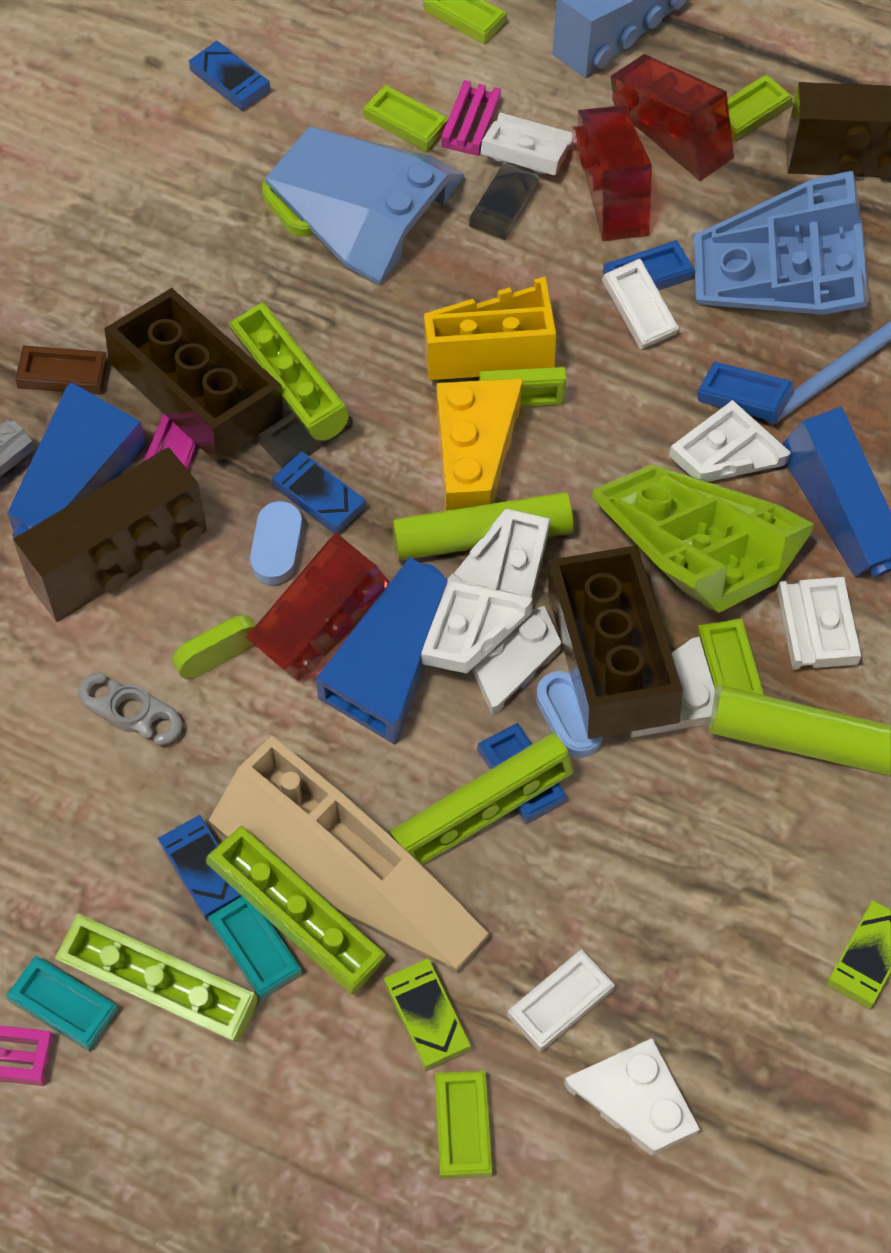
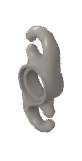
[78,672,182,745]

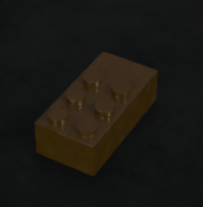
[786,82,891,178]
[104,288,283,462]
[13,447,207,622]
[548,545,683,739]

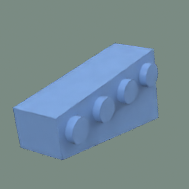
[552,0,687,78]

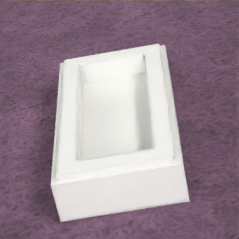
[602,259,679,350]
[507,949,615,1053]

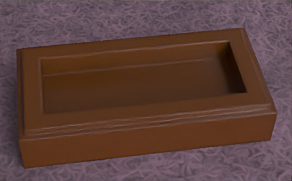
[15,345,108,395]

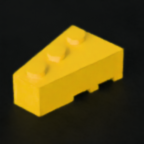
[424,276,556,380]
[436,379,523,511]

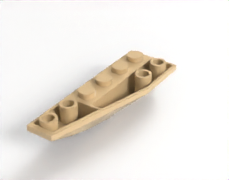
[209,735,489,972]

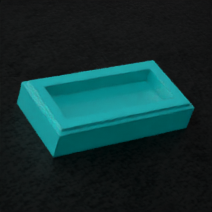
[208,896,302,1001]
[6,955,119,1052]

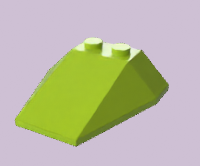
[592,464,814,613]

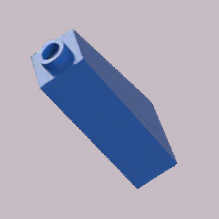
[7,382,146,538]
[782,406,891,578]
[316,557,448,745]

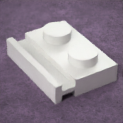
[480,113,574,175]
[777,577,861,670]

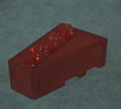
[610,54,734,181]
[572,105,652,242]
[245,532,390,681]

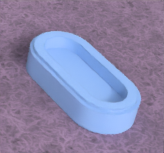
[250,501,302,585]
[536,671,603,758]

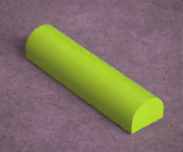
[228,301,349,440]
[393,492,573,561]
[709,685,891,776]
[389,732,574,865]
[206,825,386,995]
[55,913,257,1042]

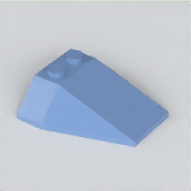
[265,126,464,286]
[694,171,870,315]

